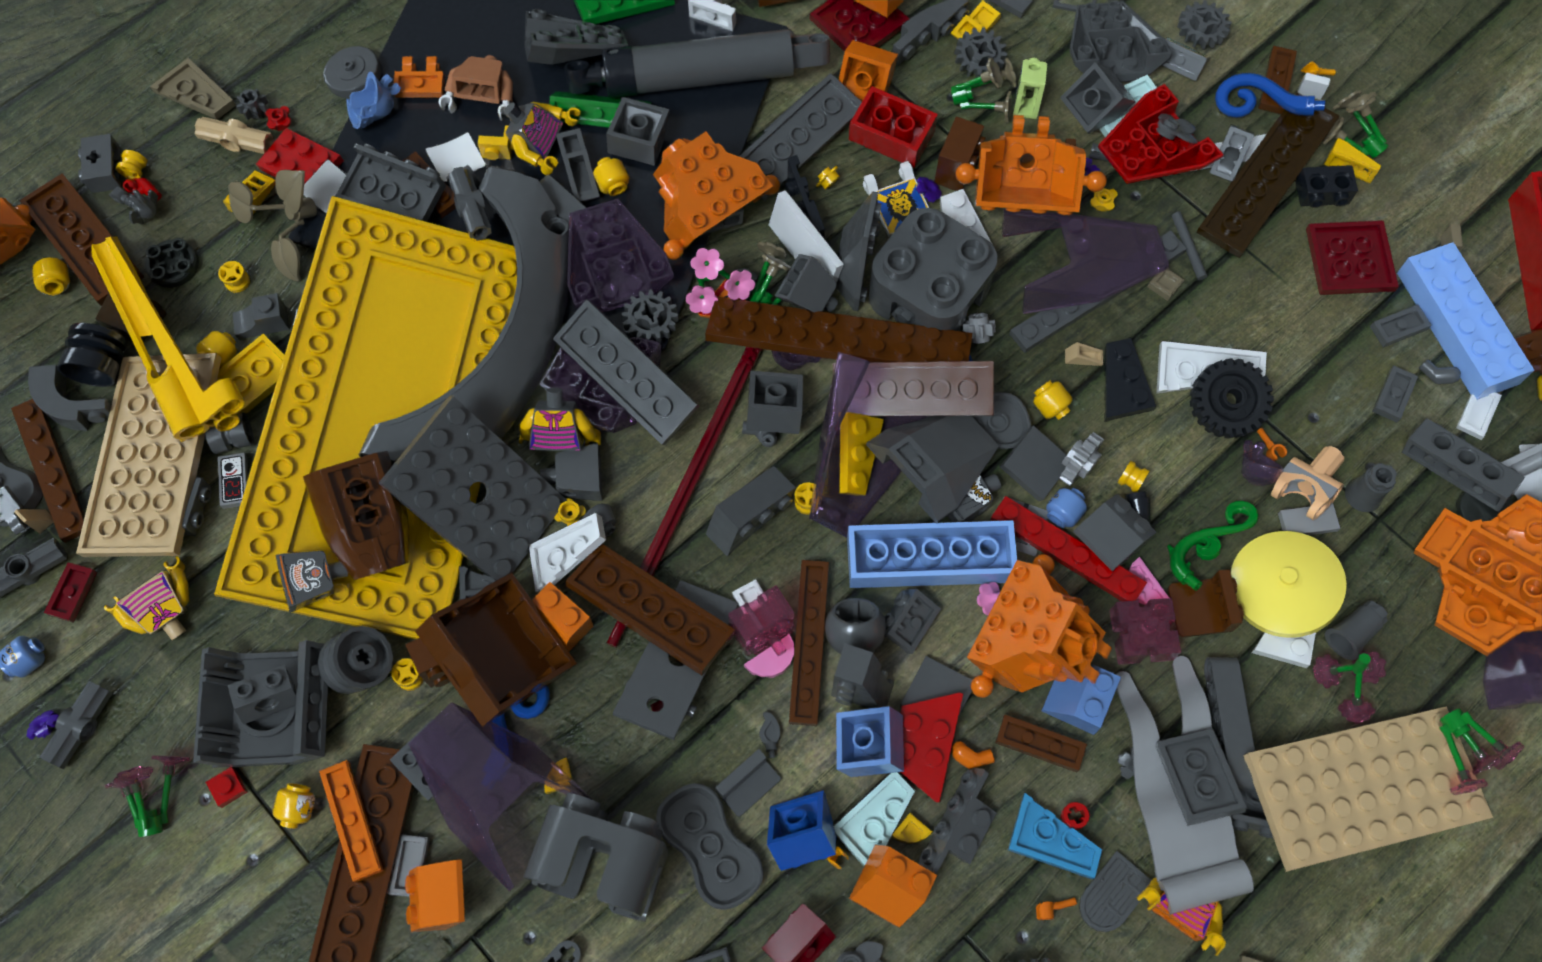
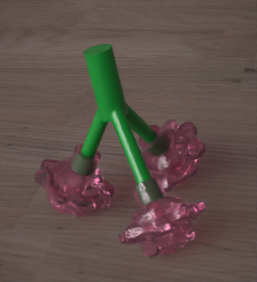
[1313,651,1386,724]

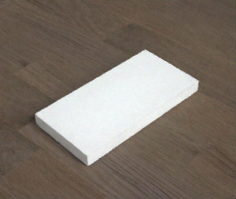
[769,191,844,294]

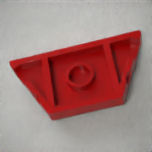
[900,693,963,803]

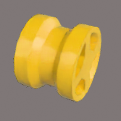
[116,150,148,179]
[218,261,250,293]
[1117,460,1149,493]
[794,482,821,515]
[391,658,423,691]

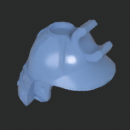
[346,72,401,129]

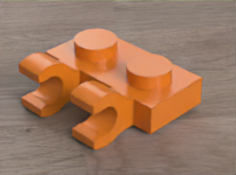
[394,56,445,98]

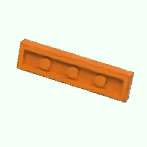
[319,760,384,882]

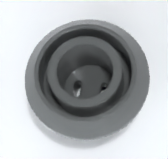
[582,503,616,538]

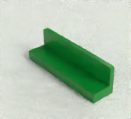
[550,91,651,127]

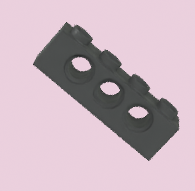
[1402,418,1525,512]

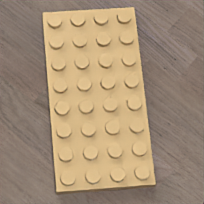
[76,353,222,557]
[1243,707,1493,872]

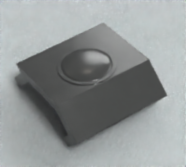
[193,640,328,768]

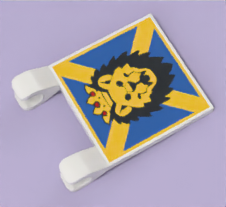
[863,161,929,237]

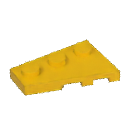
[839,412,884,496]

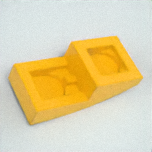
[951,0,1001,39]

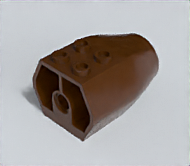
[303,451,409,580]

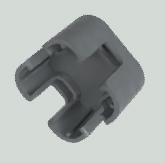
[869,208,997,331]
[523,793,669,922]

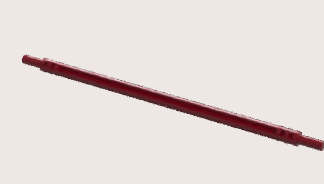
[607,347,762,648]

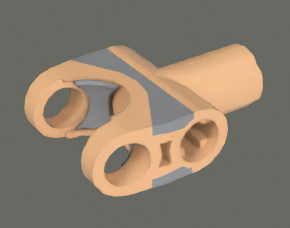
[1271,446,1345,521]

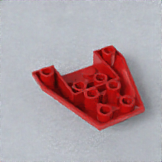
[1098,84,1223,184]

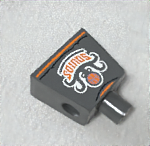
[276,551,348,612]

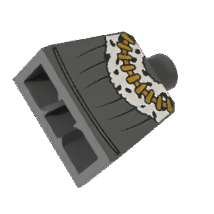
[947,474,1001,522]

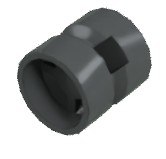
[205,412,254,454]

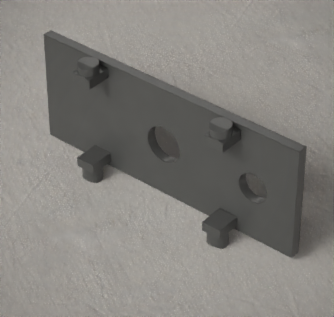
[613,580,738,740]

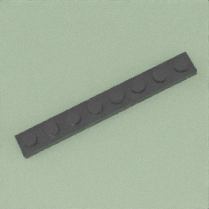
[1009,231,1187,353]

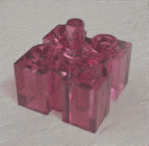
[728,585,794,656]
[1109,598,1181,665]

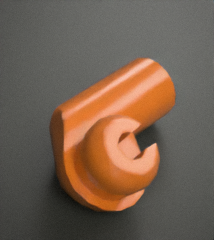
[951,741,994,769]

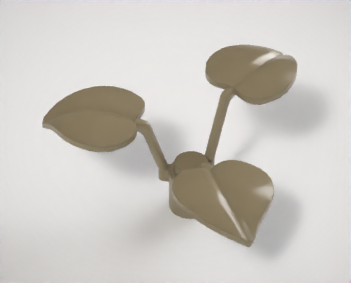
[228,169,317,281]

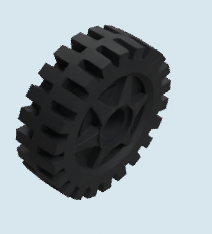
[1189,358,1274,439]

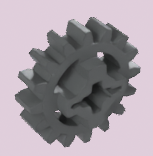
[1177,0,1231,49]
[954,27,1007,78]
[622,290,678,345]

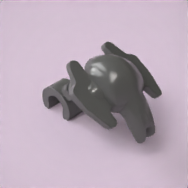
[109,186,158,224]

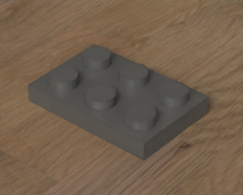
[1156,728,1247,826]

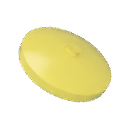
[1230,531,1346,638]

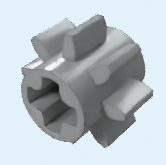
[963,313,996,343]

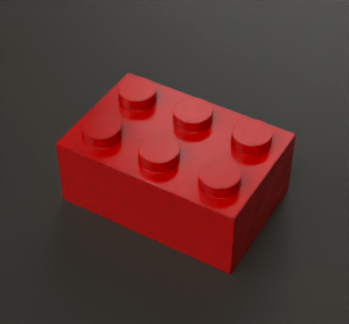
[849,86,938,168]

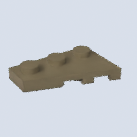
[150,58,236,120]

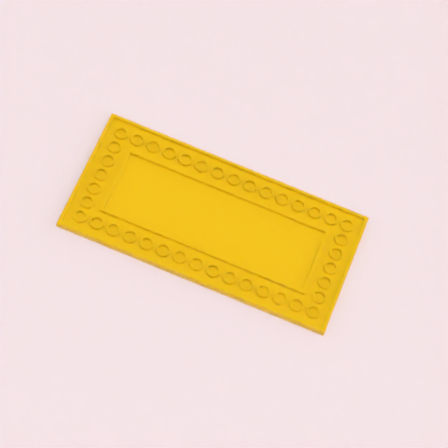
[214,196,517,639]

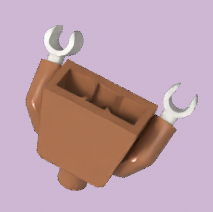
[439,55,513,121]

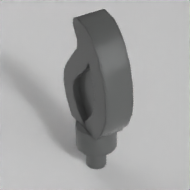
[759,712,780,758]

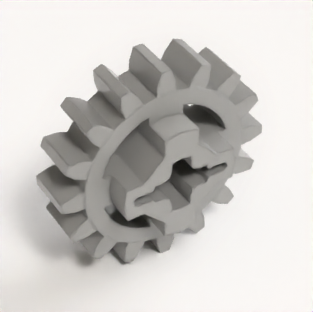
[1059,432,1104,486]

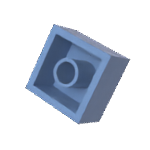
[836,706,904,777]

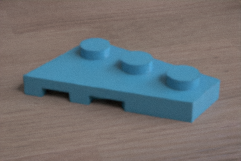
[1008,793,1102,880]

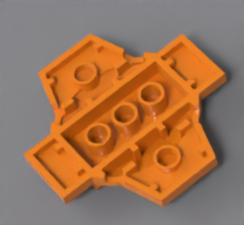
[1414,494,1542,656]

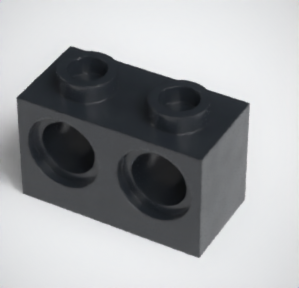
[1295,165,1358,208]

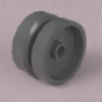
[318,626,393,694]

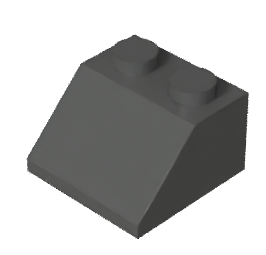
[1060,62,1136,134]
[606,97,670,166]
[1073,494,1157,571]

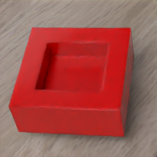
[205,766,248,808]

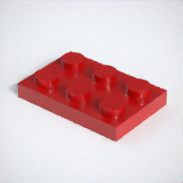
[256,128,344,184]

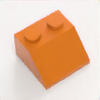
[839,40,898,102]
[532,582,594,652]
[849,845,937,928]
[405,860,465,932]

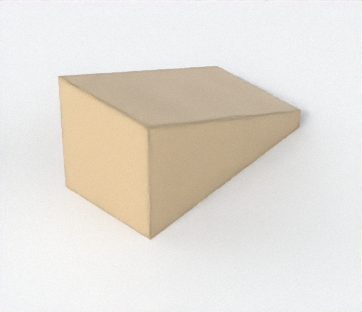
[1065,342,1103,366]
[14,509,53,534]

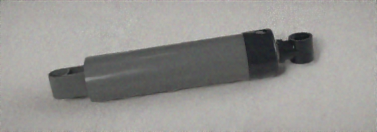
[564,29,830,98]

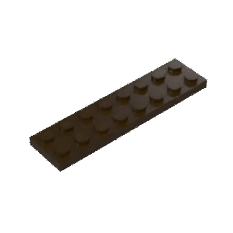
[1196,92,1340,258]

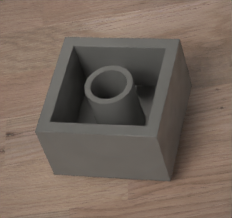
[746,371,803,434]

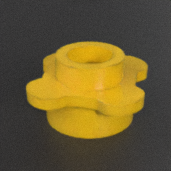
[816,166,840,190]
[1090,188,1118,211]
[554,498,586,526]

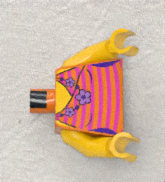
[1137,877,1226,956]

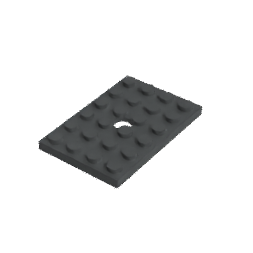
[379,396,567,581]

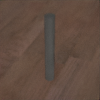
[1171,211,1207,280]

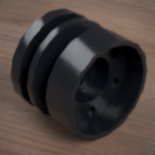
[57,323,127,387]

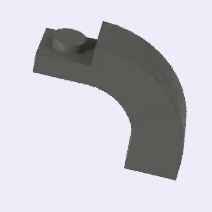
[28,365,111,431]

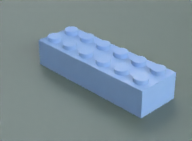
[1397,242,1534,400]
[847,521,1017,588]

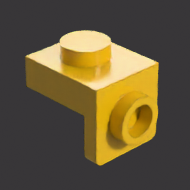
[478,125,514,160]

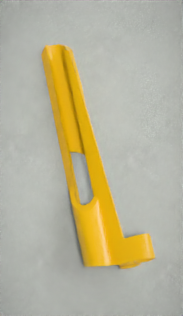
[92,237,245,442]

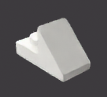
[688,0,736,31]

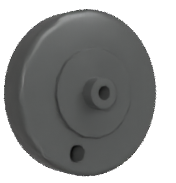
[323,46,382,98]

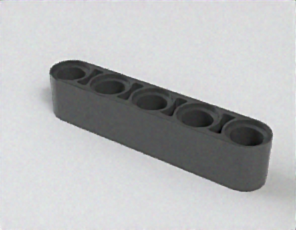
[1204,657,1256,792]

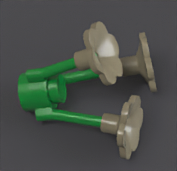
[951,57,1017,123]
[1322,90,1389,159]
[749,242,793,305]

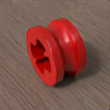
[1061,802,1089,830]

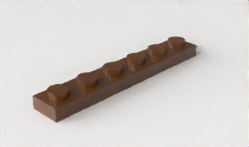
[11,399,85,543]
[789,560,829,726]

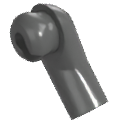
[1419,359,1461,384]
[742,421,777,447]

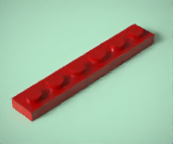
[990,496,1147,607]

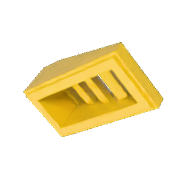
[1324,138,1381,183]
[223,170,276,214]

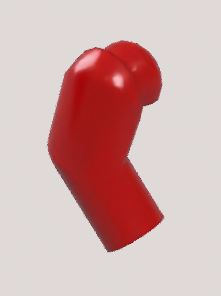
[123,178,162,201]

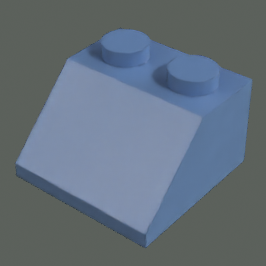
[1041,664,1121,735]

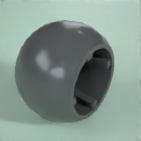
[825,598,886,654]

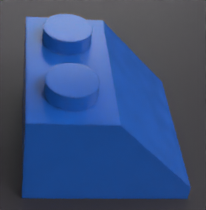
[767,790,836,871]

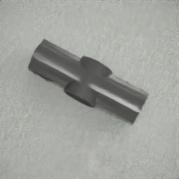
[448,167,491,241]
[0,538,67,597]
[40,681,113,769]

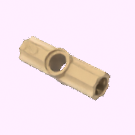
[195,117,273,154]

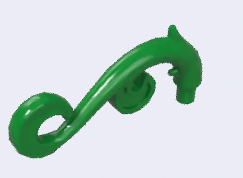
[1167,501,1259,591]

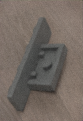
[918,768,996,874]

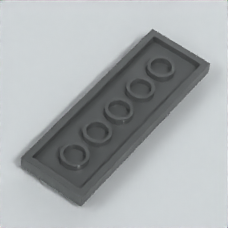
[739,73,862,201]
[553,299,700,445]

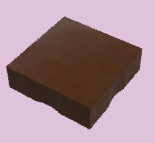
[415,573,577,727]

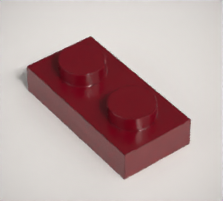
[44,562,97,623]

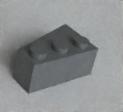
[706,466,796,556]
[831,643,894,709]

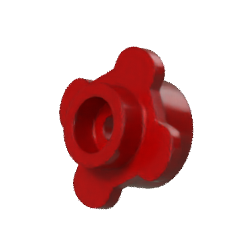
[265,106,291,131]

